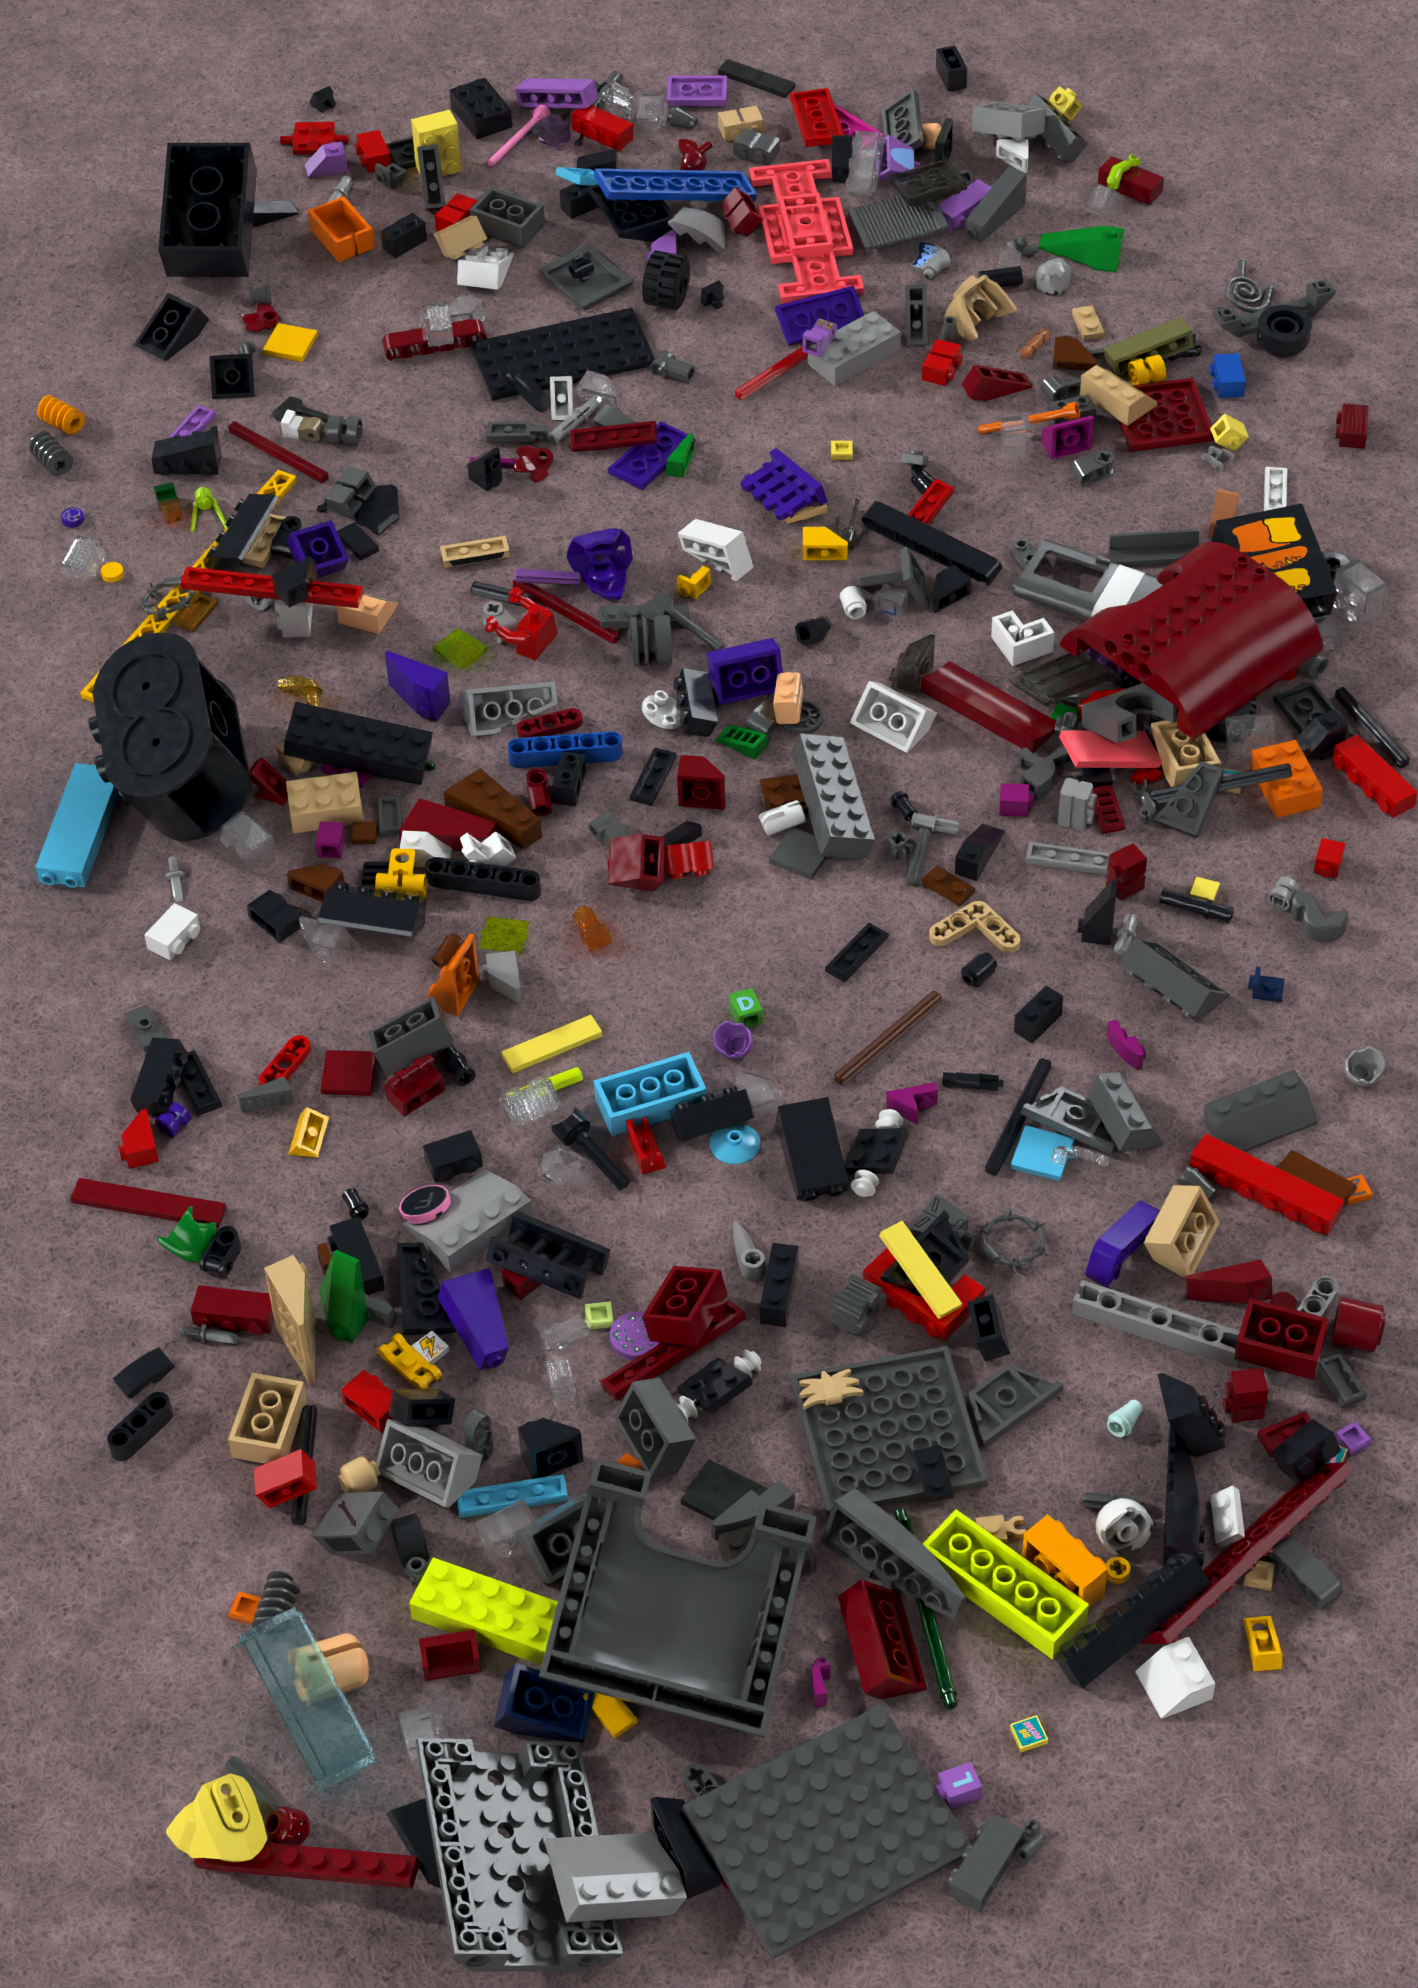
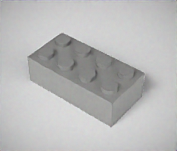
[808,311,901,386]

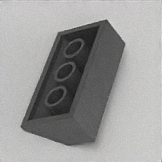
[1120,938,1230,1019]
[1203,1070,1318,1152]

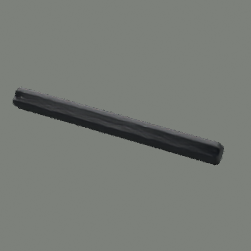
[1151,763,1292,804]
[985,1058,1052,1176]

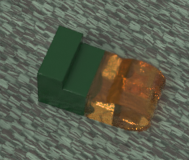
[154,482,183,525]

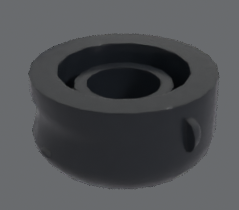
[1257,305,1312,357]

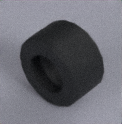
[390,1513,430,1569]

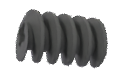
[29,431,73,476]
[252,1571,300,1634]

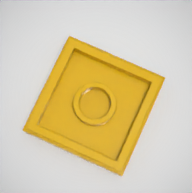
[263,323,318,362]

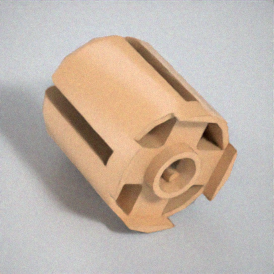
[289,1633,369,1705]

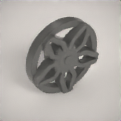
[782,699,824,734]

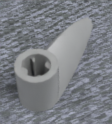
[733,1221,765,1281]

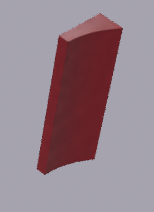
[921,661,1056,753]

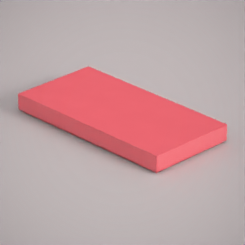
[1059,730,1162,768]

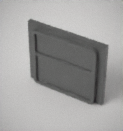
[539,244,633,310]

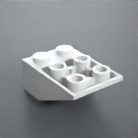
[457,246,514,289]

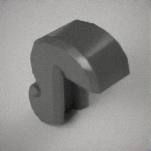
[1290,891,1348,942]

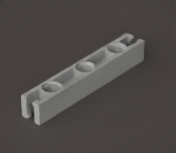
[1072,1280,1240,1368]

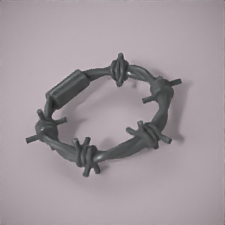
[136,576,195,620]
[977,1208,1048,1273]

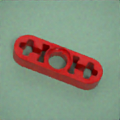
[259,1035,311,1085]

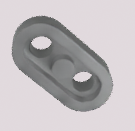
[1010,539,1042,574]

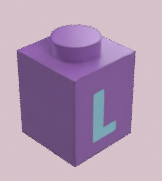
[935,1762,982,1810]

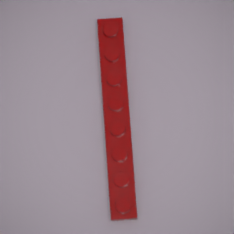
[180,567,364,608]

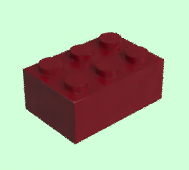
[642,1266,728,1346]
[1234,1298,1329,1380]

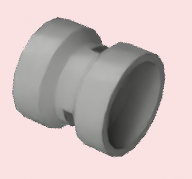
[1267,877,1300,911]

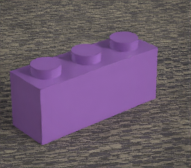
[938,179,992,232]

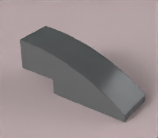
[711,1480,795,1540]

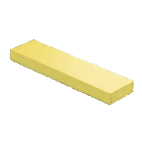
[501,1015,602,1073]
[879,1221,962,1319]

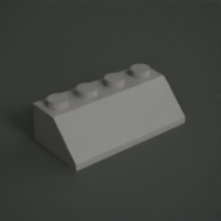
[376,1419,483,1507]

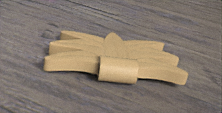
[799,1369,863,1410]

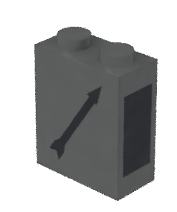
[313,1491,399,1554]

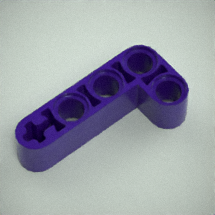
[1085,1200,1160,1289]

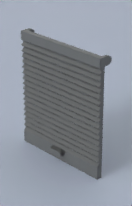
[848,187,949,255]

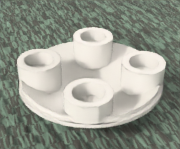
[642,690,682,729]

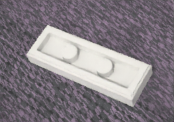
[1264,467,1287,511]

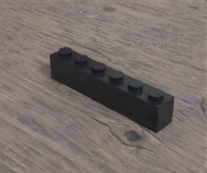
[1054,1552,1211,1689]

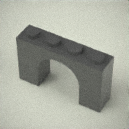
[1081,683,1178,743]

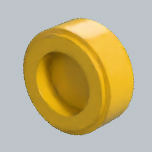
[101,562,124,582]

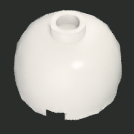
[1096,1498,1153,1555]

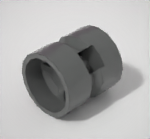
[326,415,362,446]

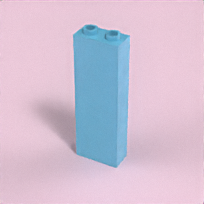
[35,763,119,888]

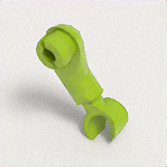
[1107,154,1141,190]

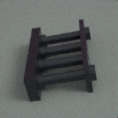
[486,1211,611,1300]

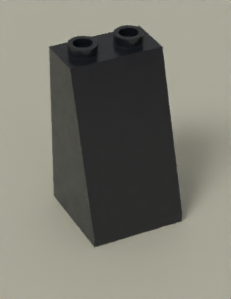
[775,1097,849,1201]

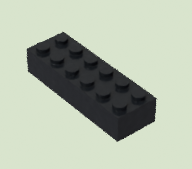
[284,702,433,785]

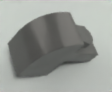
[1017,748,1055,801]

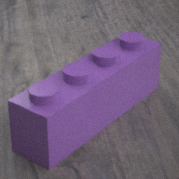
[515,78,598,108]

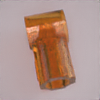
[572,905,612,953]

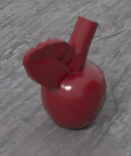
[678,139,713,171]

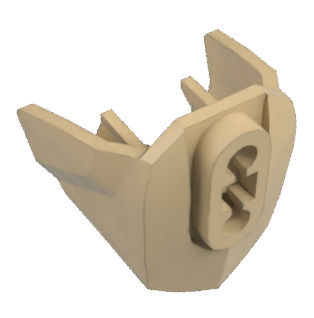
[944,275,1018,341]

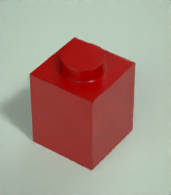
[1313,838,1346,878]

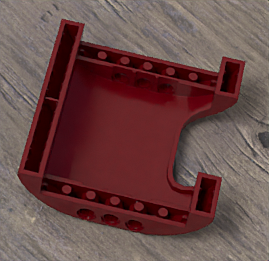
[1060,542,1324,740]

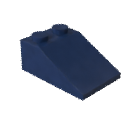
[493,1663,595,1743]

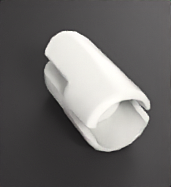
[759,800,806,836]

